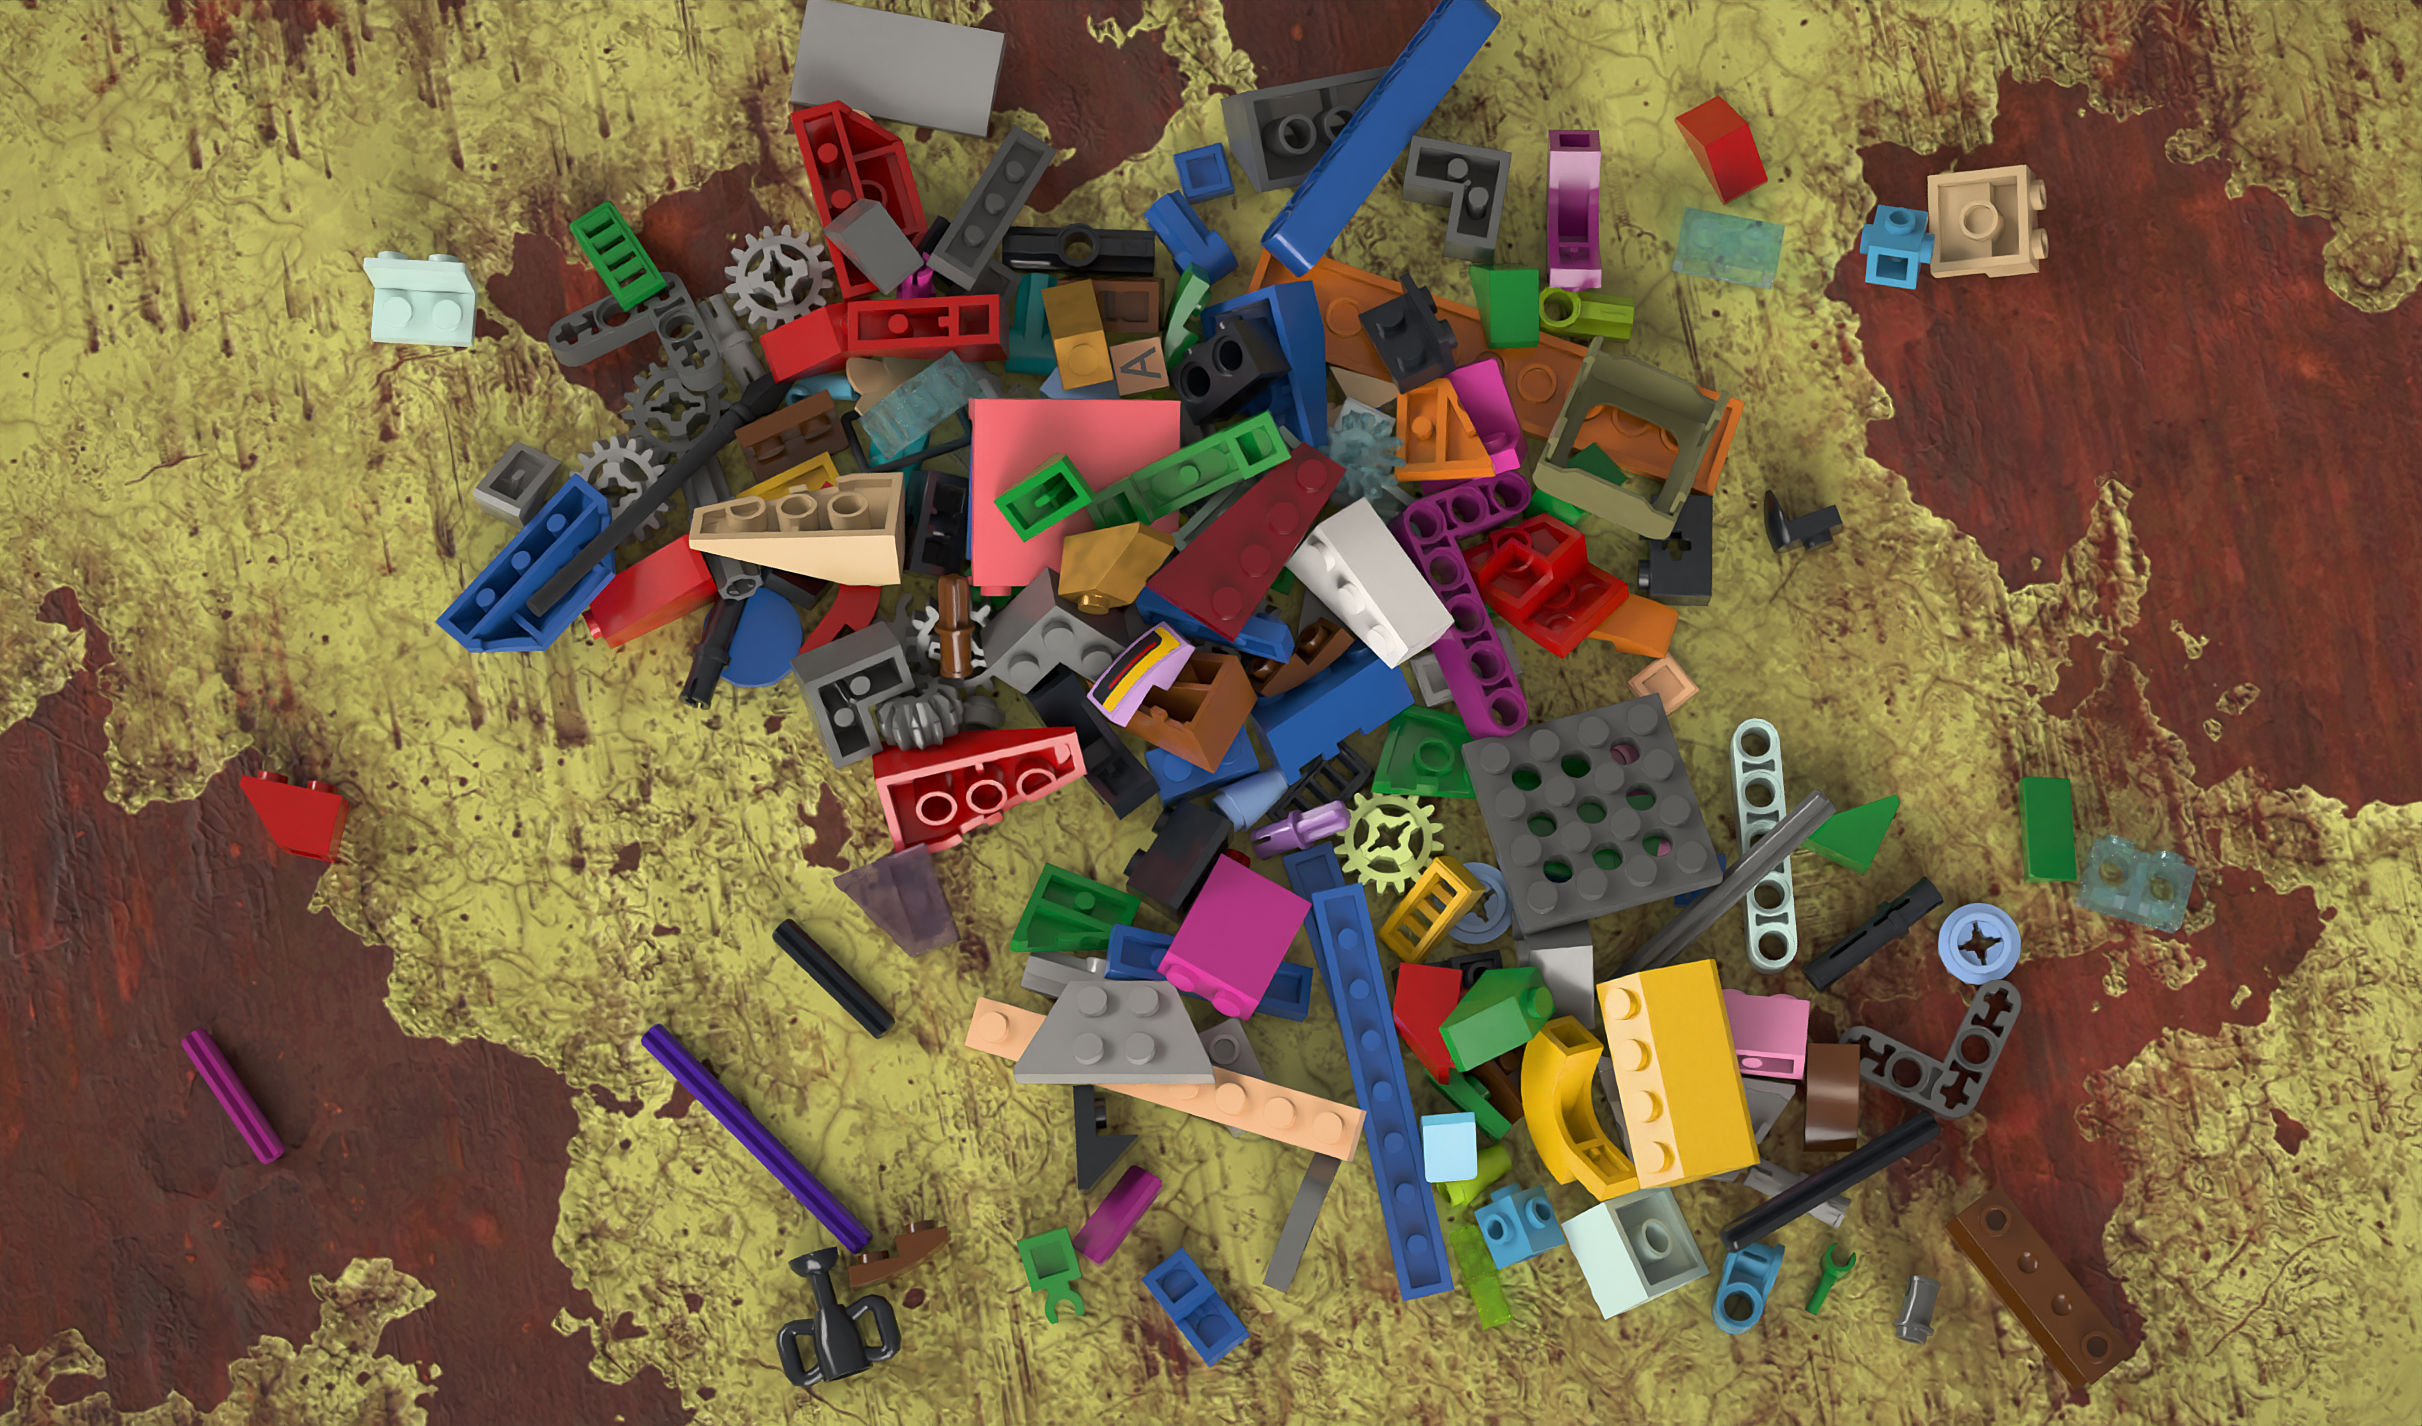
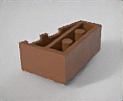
[1086,651,1258,774]

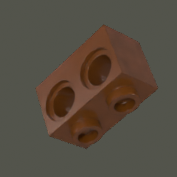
[1057,277,1165,333]

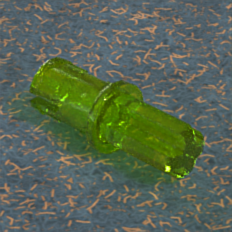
[1449,1225,1514,1331]

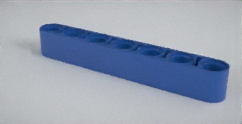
[1260,0,1501,278]

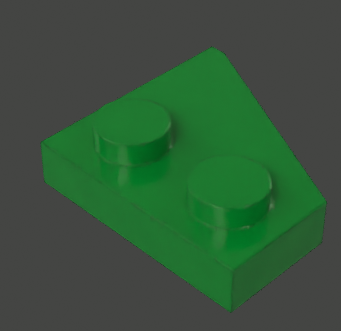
[1009,862,1142,953]

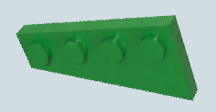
[1371,704,1590,799]

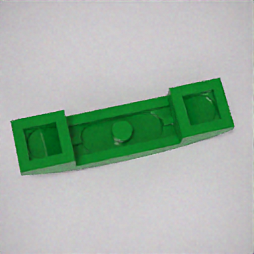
[1086,410,1292,530]

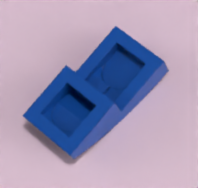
[1141,1247,1250,1368]

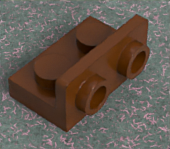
[734,389,850,484]

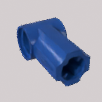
[1144,190,1239,287]

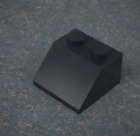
[1123,798,1234,924]

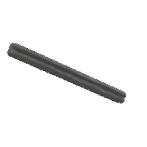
[1594,789,1836,1004]

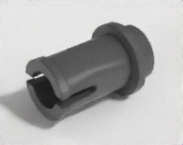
[1892,1275,1941,1345]

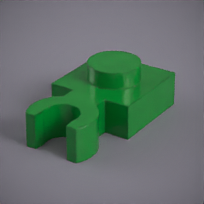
[1017,1225,1085,1324]

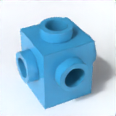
[1860,205,1935,290]
[1474,1183,1566,1270]

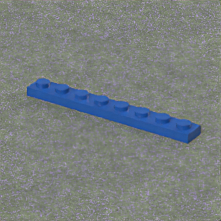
[1310,882,1454,1301]

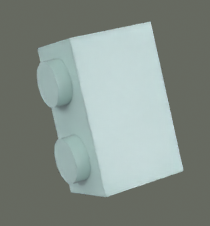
[1561,1187,1709,1320]

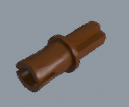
[934,573,975,678]

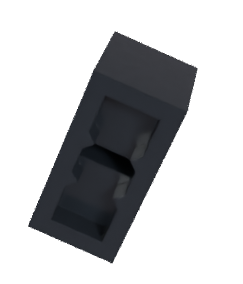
[1168,315,1292,426]

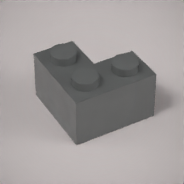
[1402,135,1512,264]
[980,566,1131,694]
[789,620,915,770]
[1511,910,1595,1029]

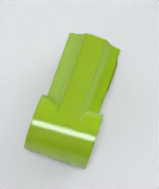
[1539,285,1635,344]

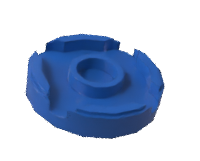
[701,587,804,688]

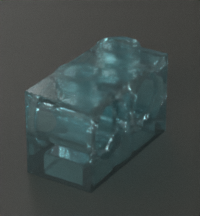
[858,350,983,461]
[2073,835,2197,934]

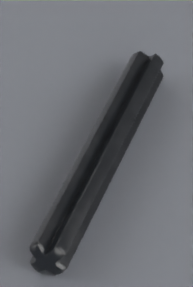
[1719,1112,1940,1253]

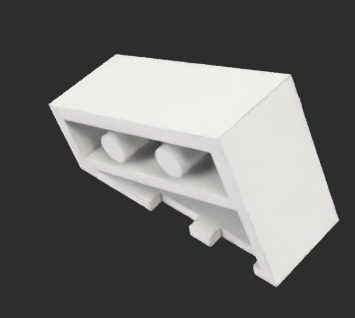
[1285,497,1455,669]

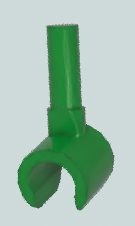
[1805,1243,1856,1316]

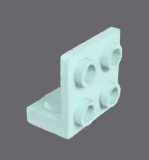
[363,251,479,347]

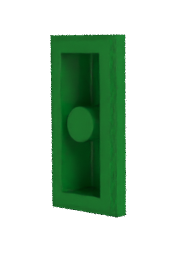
[2018,776,2077,883]

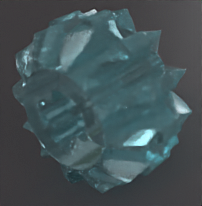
[1317,412,1406,501]

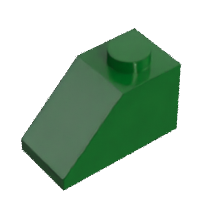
[1439,966,1556,1072]

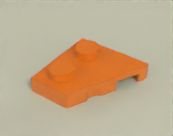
[1394,378,1496,482]

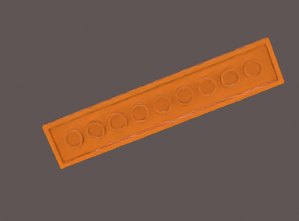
[1247,248,1745,496]

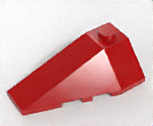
[872,727,1087,861]

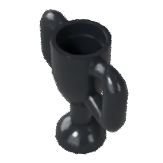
[776,1247,902,1388]

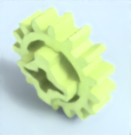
[1333,793,1444,897]

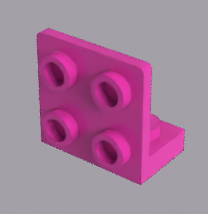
[1420,356,1529,495]

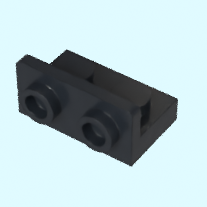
[1358,273,1458,395]

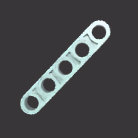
[1729,718,1798,975]

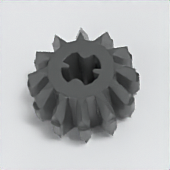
[875,671,964,751]

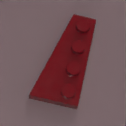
[1146,441,1347,643]

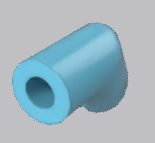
[785,374,860,407]

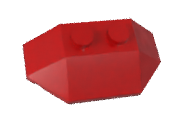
[790,100,929,302]

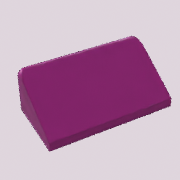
[1072,1165,1163,1268]

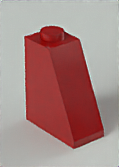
[582,533,718,649]

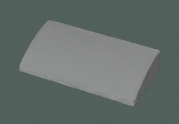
[790,0,1006,140]

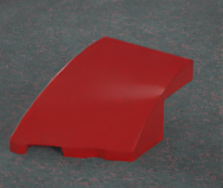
[1461,513,1629,659]

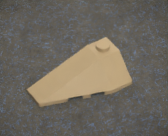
[689,472,905,586]

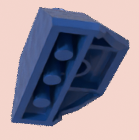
[435,473,616,653]

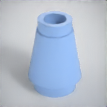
[1210,766,1289,833]

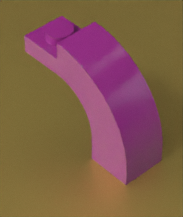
[1546,129,1602,292]

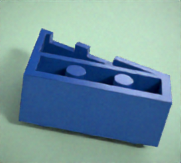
[1248,638,1415,786]

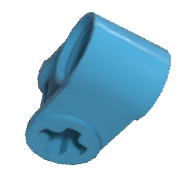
[1711,1241,1786,1335]

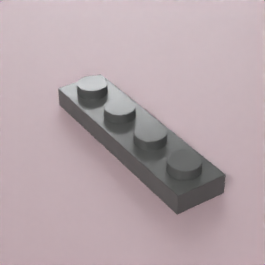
[926,124,1057,291]

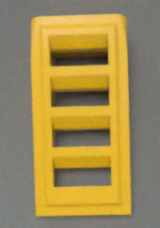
[1376,856,1487,965]

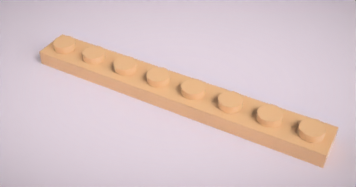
[964,996,1367,1162]

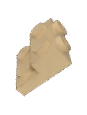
[1927,165,2048,278]

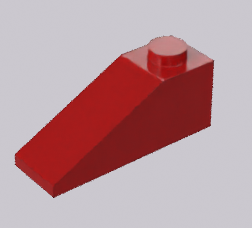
[848,294,1009,363]

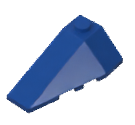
[1200,280,1329,457]

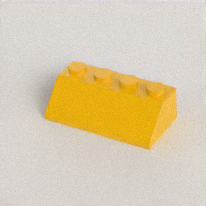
[1596,959,1760,1189]

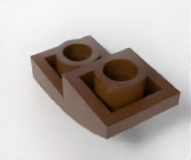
[1246,617,1355,698]
[1803,1043,1860,1153]
[847,1220,951,1291]

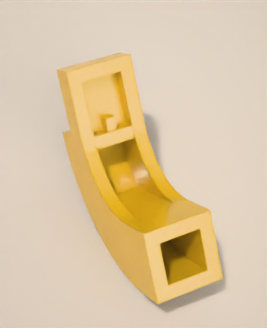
[1521,1015,1640,1202]

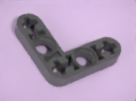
[548,272,725,391]
[1837,979,2022,1121]
[1263,1151,1342,1294]

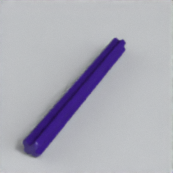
[641,1023,873,1254]

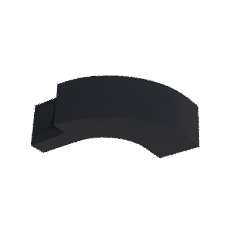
[1016,662,1161,820]

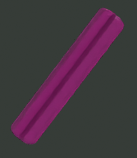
[181,1028,286,1164]

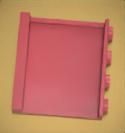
[967,398,1180,596]

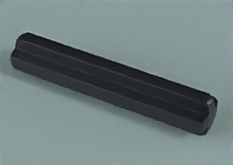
[772,918,895,1039]

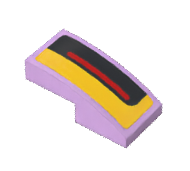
[1086,621,1195,727]

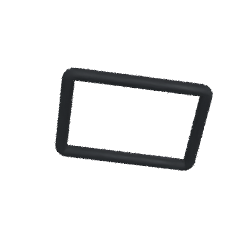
[840,380,972,473]

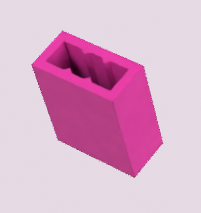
[1157,853,1312,1021]

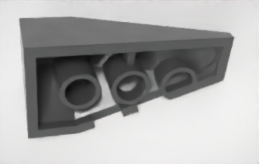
[1220,65,1392,193]

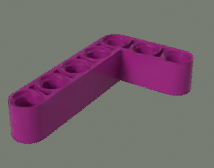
[1386,470,1531,740]

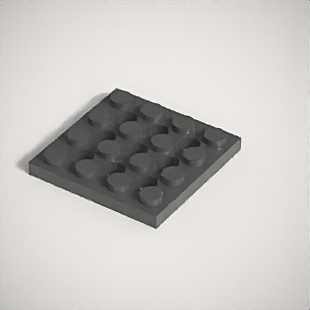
[1461,693,1723,937]

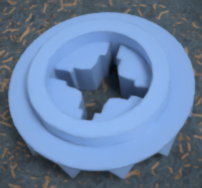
[1433,862,1514,946]
[1938,903,2021,985]

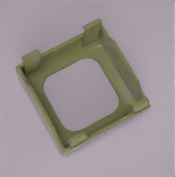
[1532,336,1730,539]

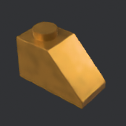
[1041,279,1114,390]
[1058,522,1175,615]

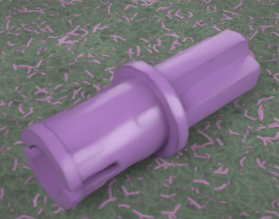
[1251,800,1351,860]

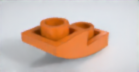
[1586,592,1679,659]

